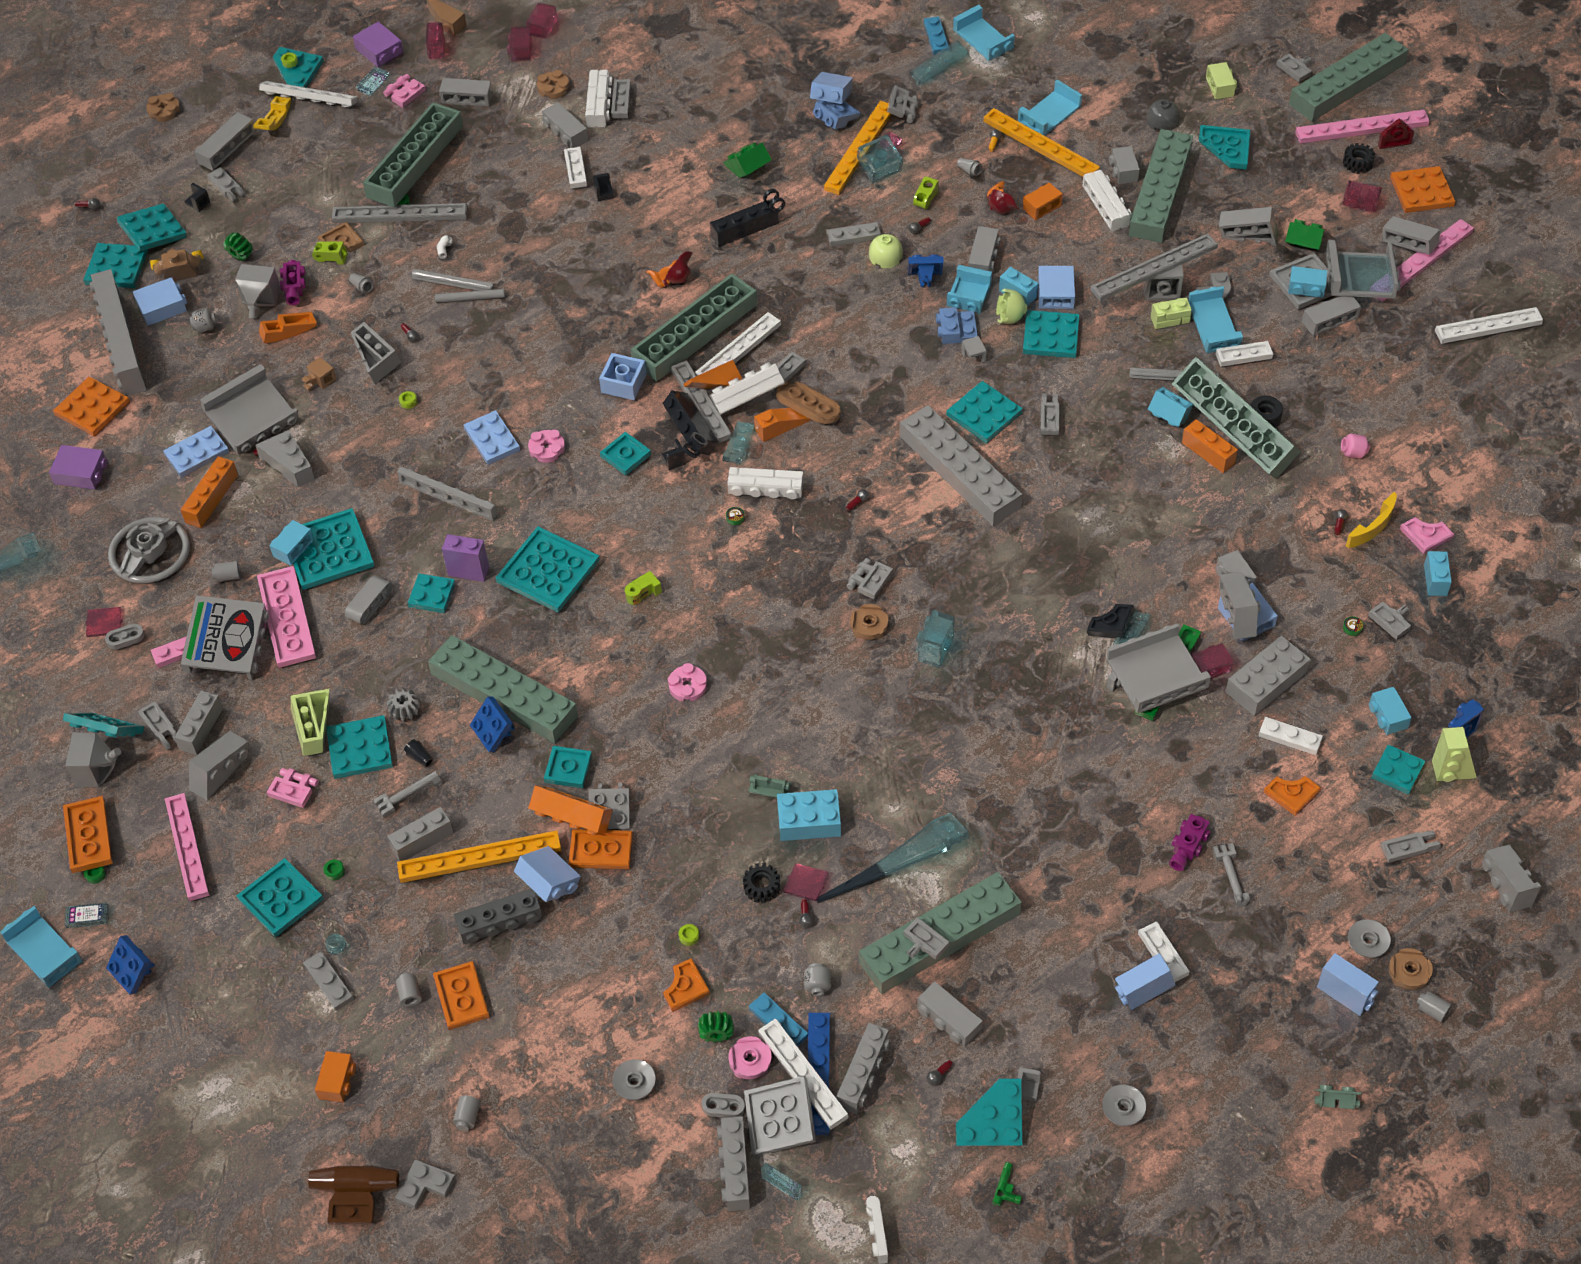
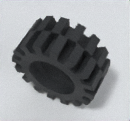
[1343,143,1375,174]
[743,863,780,903]

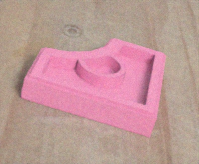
[1400,517,1454,554]

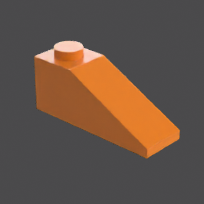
[683,360,742,389]
[754,408,810,442]

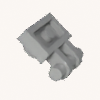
[887,85,919,123]
[846,558,893,599]

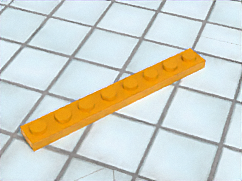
[824,101,892,195]
[983,108,1100,177]
[397,830,561,883]

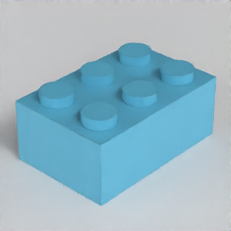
[777,789,841,841]

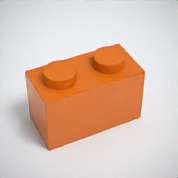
[1023,182,1063,221]
[315,1051,356,1103]

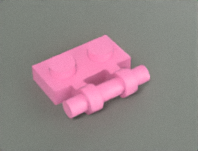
[383,74,426,108]
[267,768,319,808]

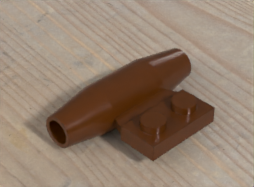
[308,1166,399,1225]

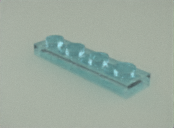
[910,40,968,86]

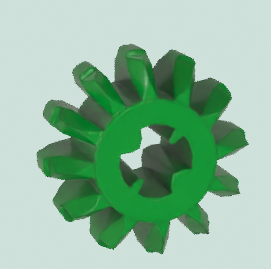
[223,232,253,261]
[698,1011,734,1043]

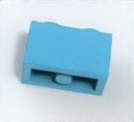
[1288,266,1327,298]
[999,267,1038,306]
[1148,387,1194,427]
[269,520,314,566]
[1424,551,1451,596]
[1369,687,1412,735]

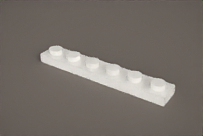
[260,81,357,107]
[1435,307,1543,344]
[695,312,781,376]
[758,1018,849,1129]

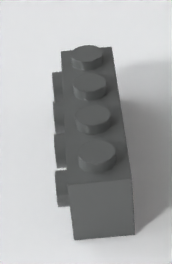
[454,889,542,944]

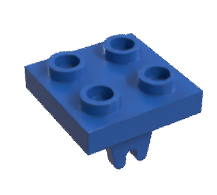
[908,254,944,287]
[470,696,515,752]
[106,935,155,995]

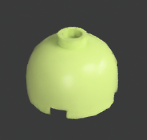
[869,234,903,268]
[996,288,1027,324]

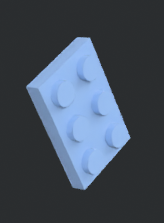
[464,410,520,465]
[163,426,229,478]

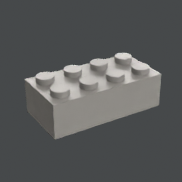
[1225,636,1311,716]

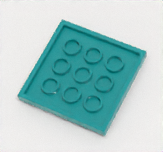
[282,508,375,590]
[495,526,600,613]

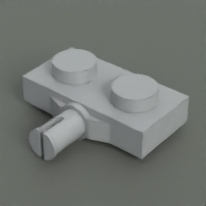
[1277,54,1312,83]
[1368,602,1411,640]
[903,917,949,960]

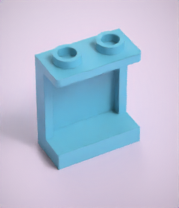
[947,265,992,313]

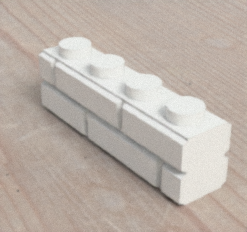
[585,70,613,127]
[1082,170,1132,231]
[710,362,784,415]
[728,467,803,499]

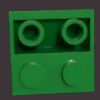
[723,142,772,178]
[1285,219,1326,250]

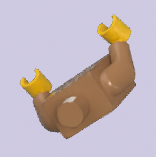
[150,249,204,281]

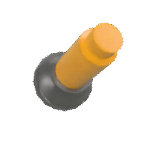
[989,129,1001,152]

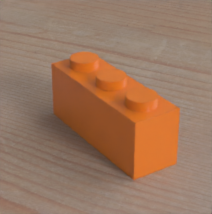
[1182,419,1238,473]

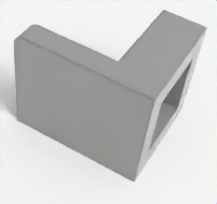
[961,336,986,363]
[1018,1067,1041,1102]

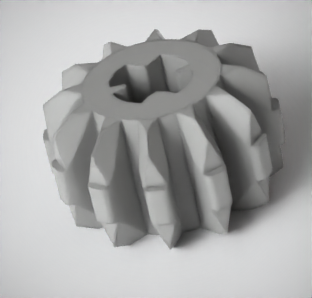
[387,688,421,722]

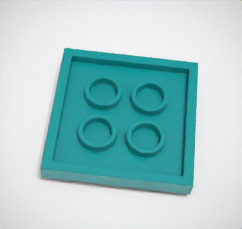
[117,203,187,251]
[83,243,148,288]
[1023,310,1079,358]
[946,381,1023,444]
[63,712,145,737]
[326,715,393,779]
[236,858,324,938]

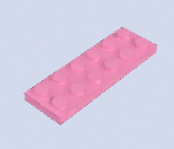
[257,566,316,668]

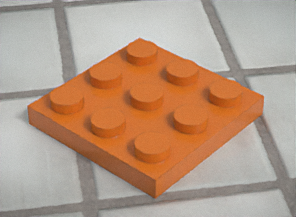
[1390,166,1455,213]
[53,376,130,437]

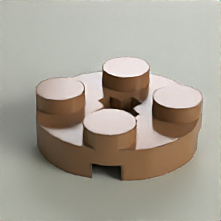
[537,70,570,99]
[146,93,180,122]
[850,604,888,640]
[1388,948,1433,990]

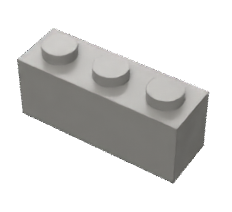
[439,78,493,107]
[542,102,588,148]
[1383,216,1440,255]
[968,226,1001,272]
[1302,296,1361,336]
[174,691,223,755]
[387,807,454,861]
[917,981,982,1047]

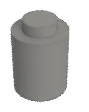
[211,561,241,582]
[396,973,421,1007]
[1416,991,1452,1023]
[453,1096,480,1131]

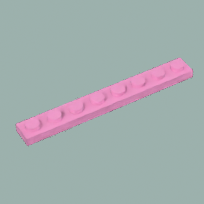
[1295,110,1429,144]
[1369,219,1474,302]

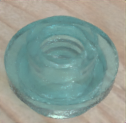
[325,934,346,954]

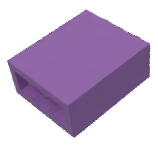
[353,22,403,67]
[49,445,108,489]
[442,534,489,582]

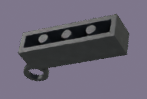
[710,189,786,247]
[662,390,719,458]

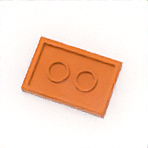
[568,829,633,870]
[433,961,490,1030]

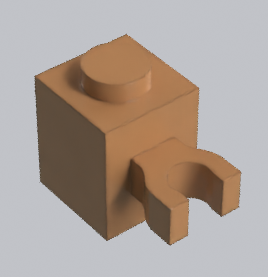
[302,357,337,391]

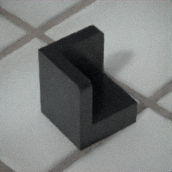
[593,173,614,202]
[184,183,210,212]
[661,439,686,470]

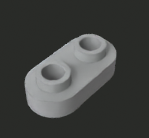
[105,624,145,650]
[702,1093,745,1118]

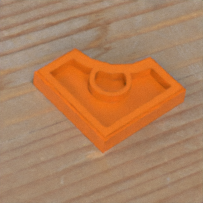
[1263,776,1321,816]
[663,958,710,1012]

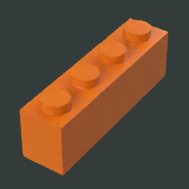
[180,456,238,528]
[528,785,613,835]

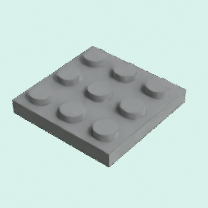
[1269,253,1331,309]
[744,1076,816,1156]

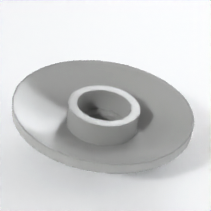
[1348,919,1391,958]
[612,1059,656,1100]
[1102,1085,1146,1126]

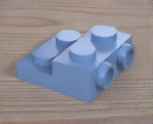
[813,100,861,129]
[936,307,977,344]

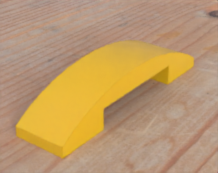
[253,96,291,131]
[1346,492,1397,548]

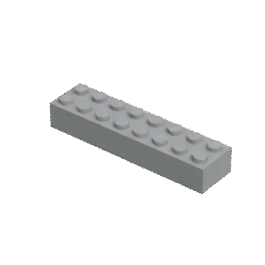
[89,269,146,396]
[900,405,1022,526]

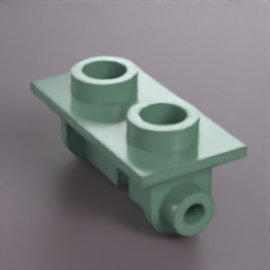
[748,774,792,798]
[1314,1085,1361,1110]

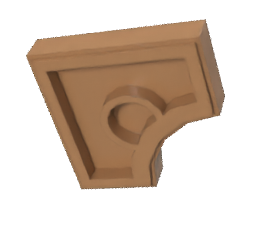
[317,222,364,252]

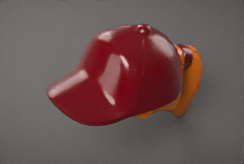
[987,181,1019,214]
[646,251,693,288]

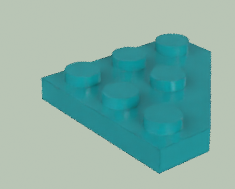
[273,47,324,88]
[1199,125,1250,170]
[956,1078,1022,1146]

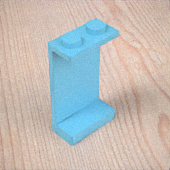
[953,5,1015,61]
[1018,80,1082,136]
[1188,286,1243,354]
[0,906,83,988]

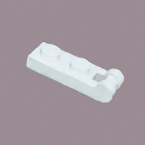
[866,1196,888,1264]

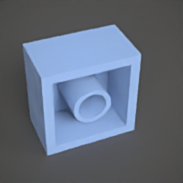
[599,353,647,400]

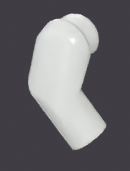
[436,235,453,259]

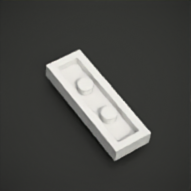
[564,147,587,189]
[1216,341,1273,367]
[1259,717,1322,755]
[1138,922,1190,982]

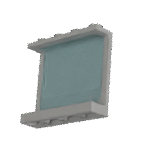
[1326,240,1401,298]

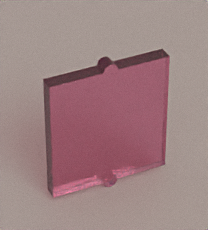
[85,607,123,637]
[783,863,829,901]

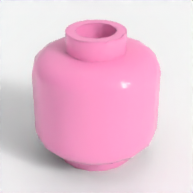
[1341,434,1370,459]

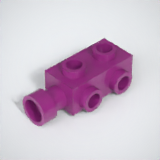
[280,260,306,306]
[1169,814,1211,871]

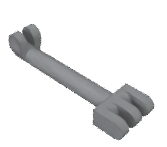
[374,771,442,817]
[1212,843,1249,907]

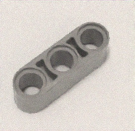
[345,575,392,625]

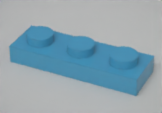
[923,16,949,55]
[749,993,808,1047]

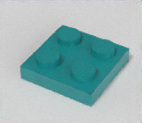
[600,431,651,476]
[408,573,456,613]
[1371,744,1425,795]
[544,746,592,788]

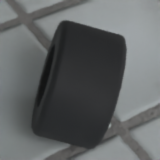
[1251,395,1283,428]

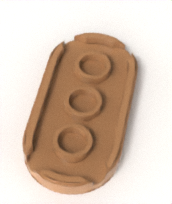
[776,382,841,424]

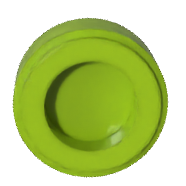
[281,53,298,68]
[399,391,417,409]
[678,924,700,946]

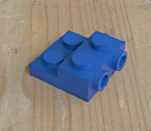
[1448,699,1484,738]

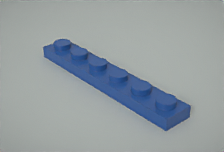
[808,1013,830,1135]

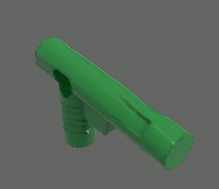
[992,1162,1022,1206]

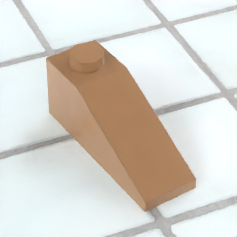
[427,0,467,36]

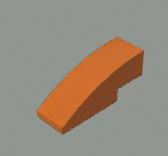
[259,312,317,343]

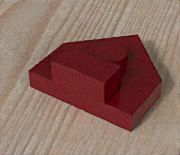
[1378,118,1414,149]

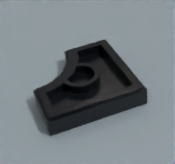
[1087,604,1135,638]

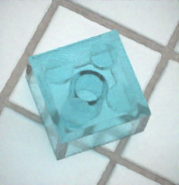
[857,134,903,184]
[916,610,955,668]

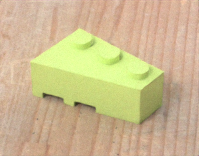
[291,689,330,756]
[1432,727,1477,782]

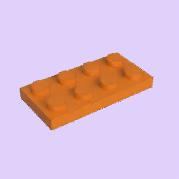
[63,796,113,874]

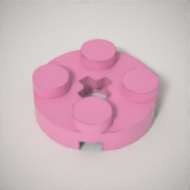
[528,430,565,463]
[668,663,707,701]
[728,1036,772,1079]

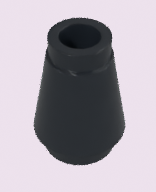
[404,739,433,767]

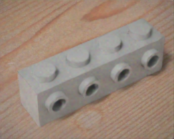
[194,112,256,171]
[837,1023,891,1115]
[717,1116,750,1211]

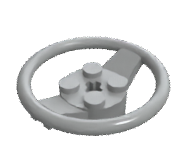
[108,517,190,584]

